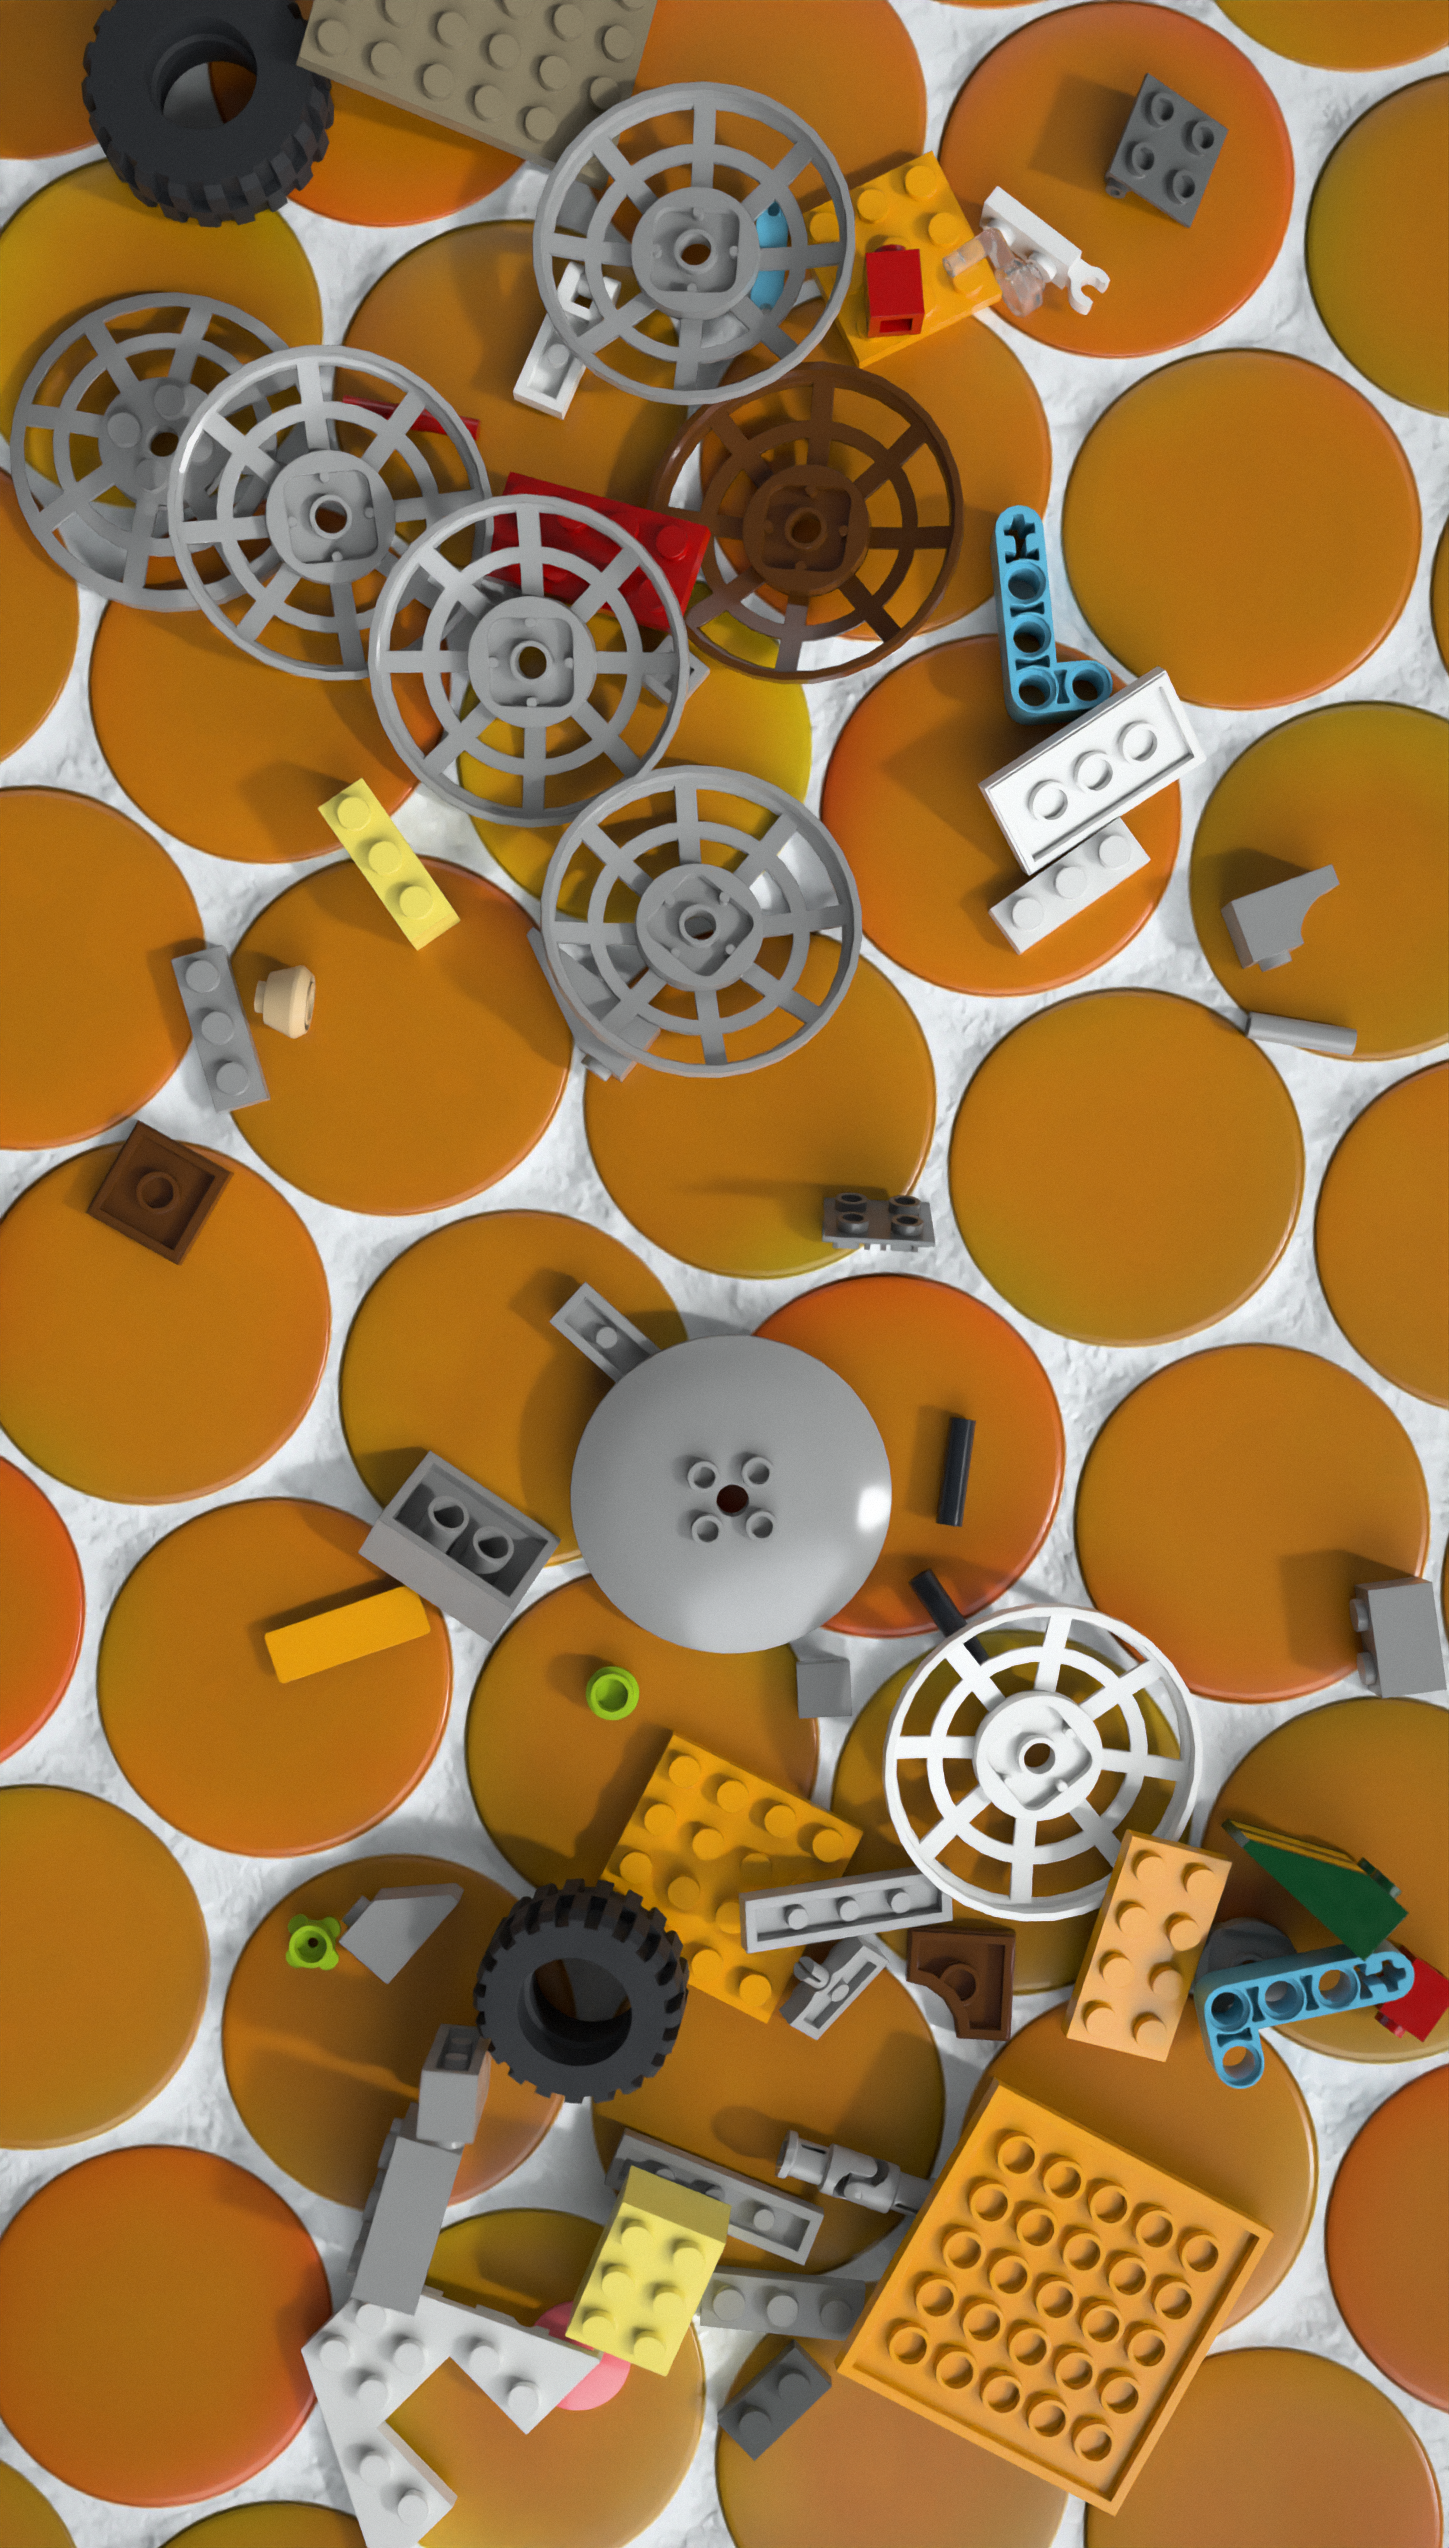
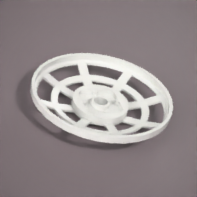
[882,1603,1203,1921]

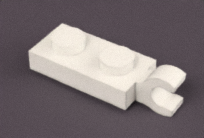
[979,186,1110,315]

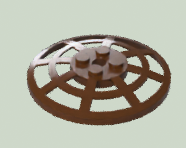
[646,361,965,684]

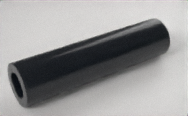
[936,1417,976,1527]
[908,1568,990,1665]

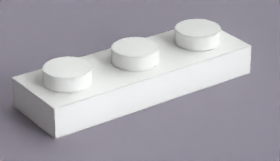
[988,817,1151,955]

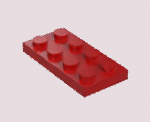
[483,471,711,634]

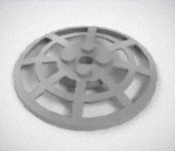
[533,81,856,405]
[10,292,328,612]
[166,345,494,681]
[368,494,690,828]
[540,765,862,1078]

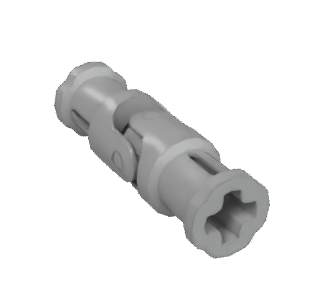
[775,2130,937,2218]

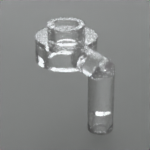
[942,227,1045,318]

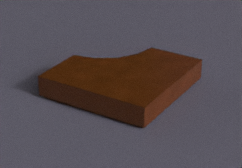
[905,1924,1016,2041]

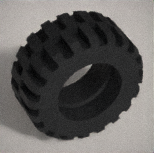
[473,1878,690,2104]

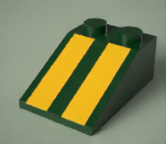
[1221,1818,1409,1962]

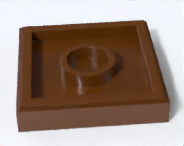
[85,1120,234,1266]

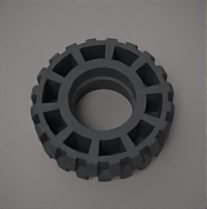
[81,0,334,228]

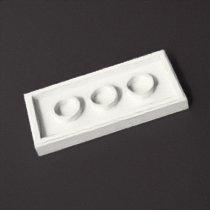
[978,666,1207,876]

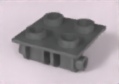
[1104,73,1228,228]
[822,1192,935,1252]

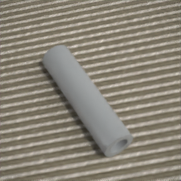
[1245,1012,1357,1055]

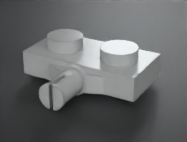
[779,1936,889,2040]

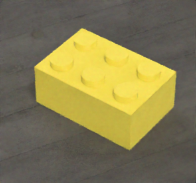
[565,2165,731,2377]

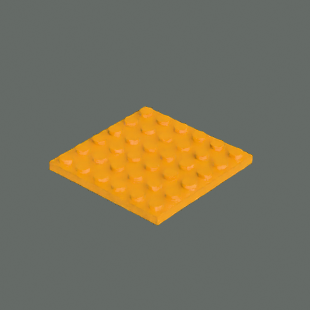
[834,2077,1274,2516]

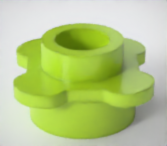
[286,1914,341,1970]

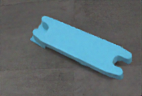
[750,201,788,311]

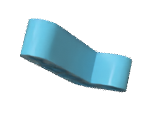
[990,505,1113,726]
[1194,1940,1414,2089]

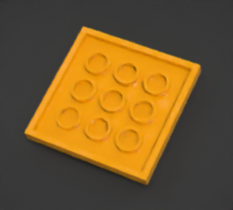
[594,1731,864,2024]

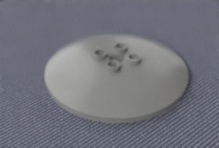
[571,1334,892,1653]

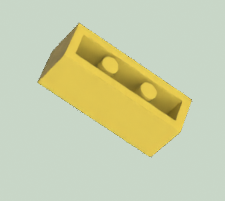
[318,778,461,950]

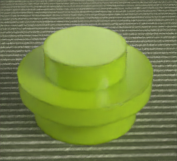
[586,1666,639,1720]

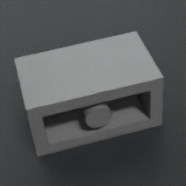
[1349,1576,1447,1698]

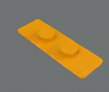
[264,1585,431,1683]

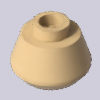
[254,965,315,1039]

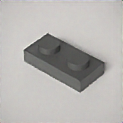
[717,2339,832,2461]

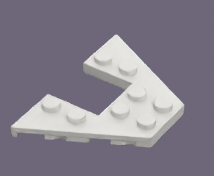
[301,2285,604,2548]

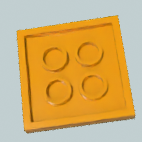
[802,151,1002,369]

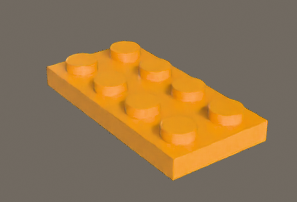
[1060,1829,1232,2062]

